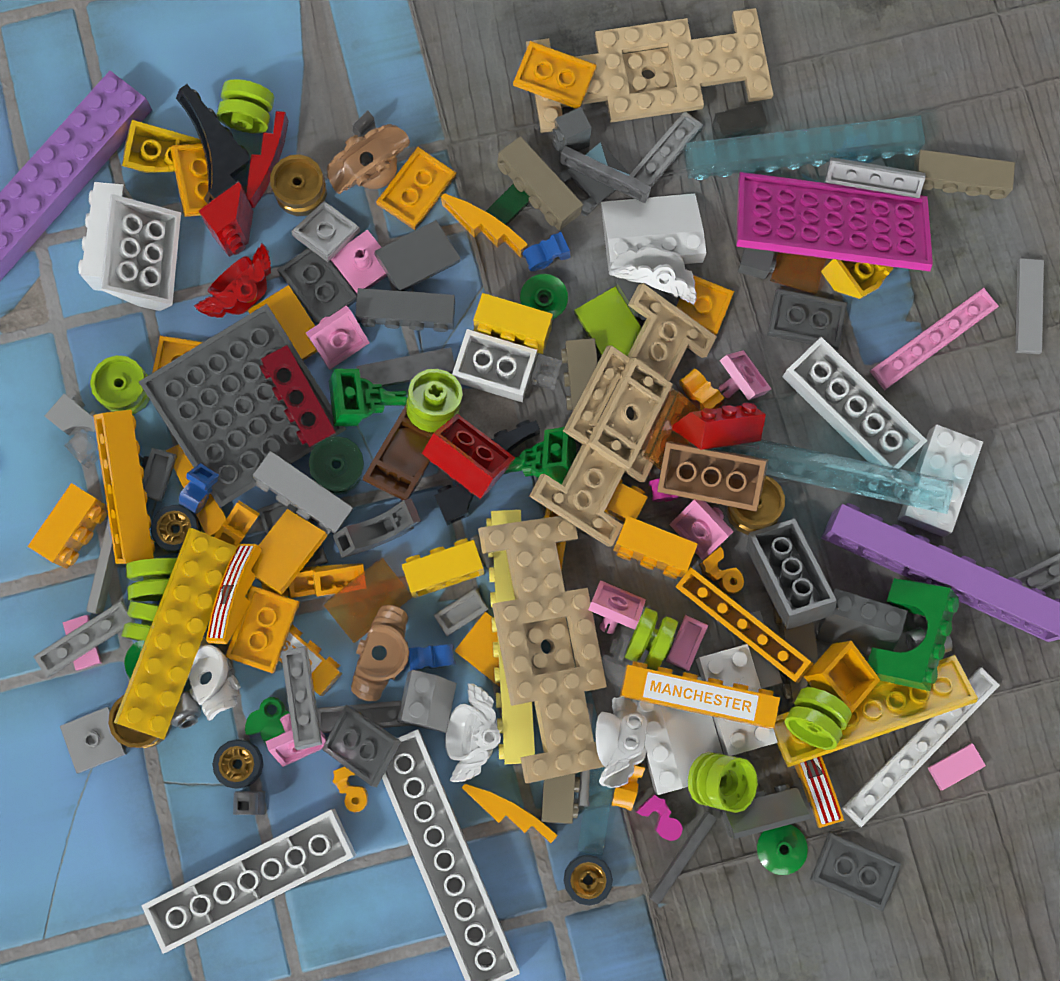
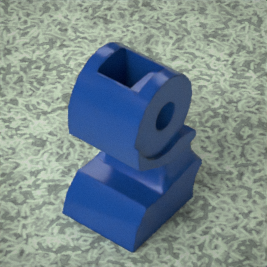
[522,232,571,271]
[179,463,219,514]
[408,644,456,671]

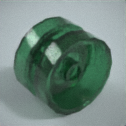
[309,436,364,495]

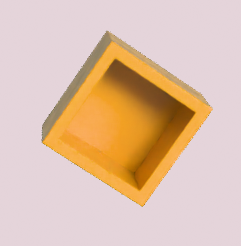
[803,641,880,713]

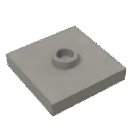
[292,201,360,262]
[60,707,127,774]

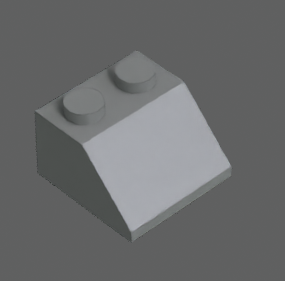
[397,670,457,733]

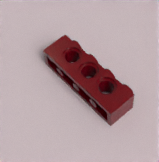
[259,345,336,447]

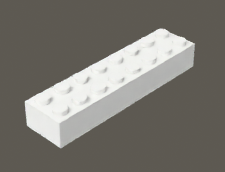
[141,809,356,954]

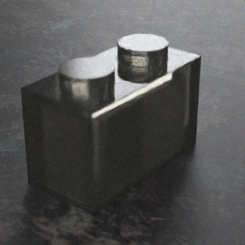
[712,102,768,146]

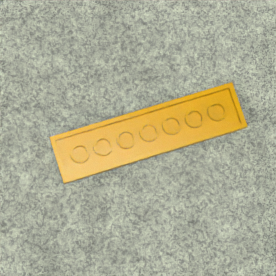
[114,528,237,740]
[773,655,978,767]

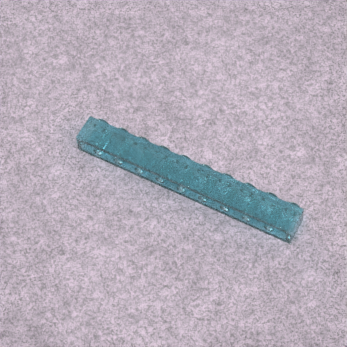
[684,116,925,180]
[710,439,954,514]

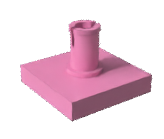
[330,230,387,294]
[306,305,370,370]
[719,350,771,400]
[669,499,734,560]
[588,580,646,634]
[266,714,327,767]

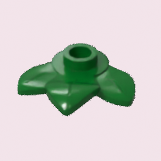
[245,697,290,744]

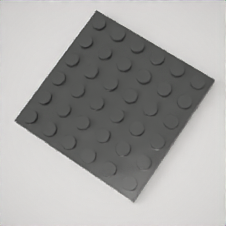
[139,304,346,508]

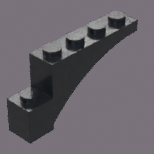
[176,84,251,204]
[434,420,540,526]

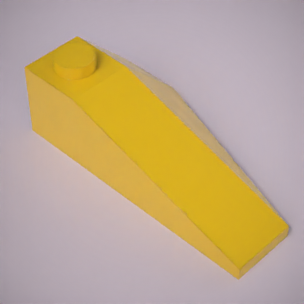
[122,120,201,173]
[821,259,894,299]

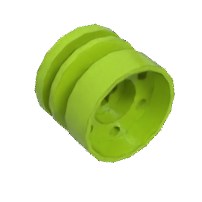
[688,752,758,813]

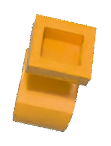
[679,369,725,411]
[699,546,744,594]
[611,763,645,811]
[333,766,369,812]

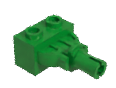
[328,369,407,426]
[504,427,576,485]

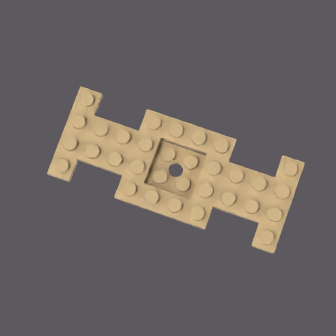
[526,8,773,133]
[529,283,717,547]
[478,516,607,783]

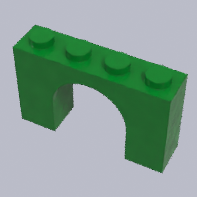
[868,578,959,691]

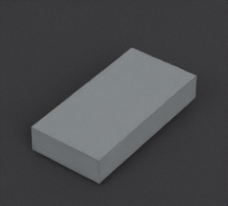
[434,588,489,636]

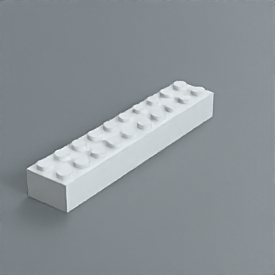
[382,729,520,981]

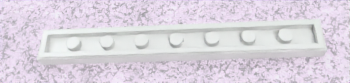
[842,667,1000,827]

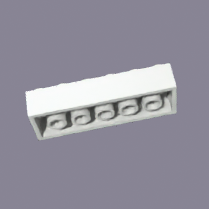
[782,337,927,480]

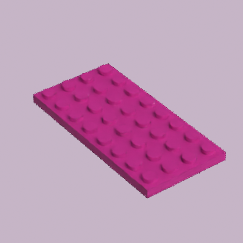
[736,172,933,271]

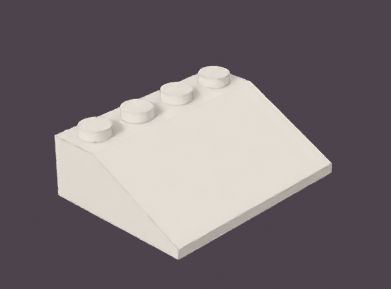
[601,193,706,271]
[101,194,181,311]
[630,677,723,795]

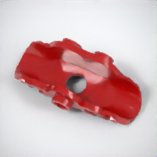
[194,243,271,318]

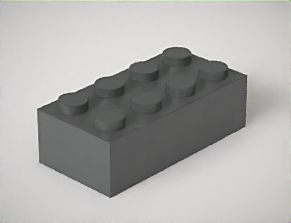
[746,519,837,630]

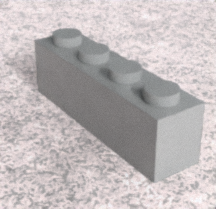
[253,451,353,535]

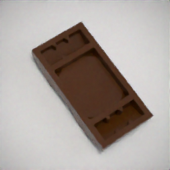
[362,405,434,500]

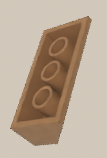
[657,441,769,511]

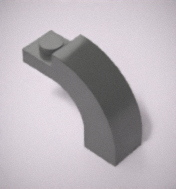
[333,498,421,558]

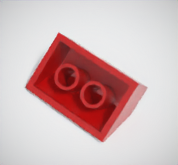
[199,182,254,257]
[672,403,766,450]
[422,414,515,499]

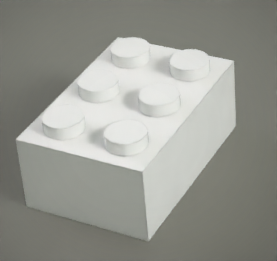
[452,329,537,403]

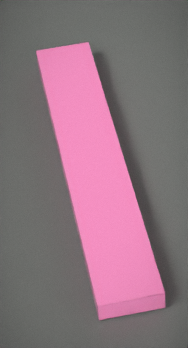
[870,288,999,390]

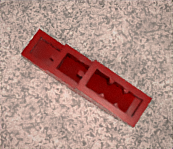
[246,111,289,208]

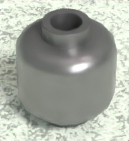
[170,690,201,729]

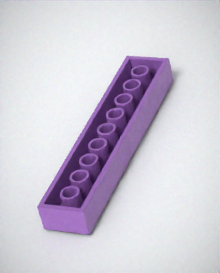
[0,71,152,281]
[821,503,1060,642]

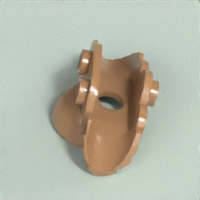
[327,124,410,194]
[351,605,409,701]

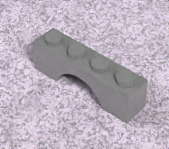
[45,394,143,463]

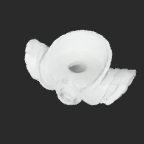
[609,245,697,305]
[188,637,241,721]
[445,684,501,782]
[596,697,647,788]

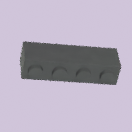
[355,288,455,332]

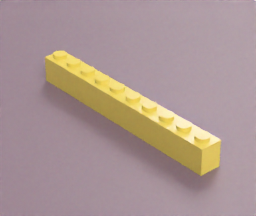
[486,510,535,765]

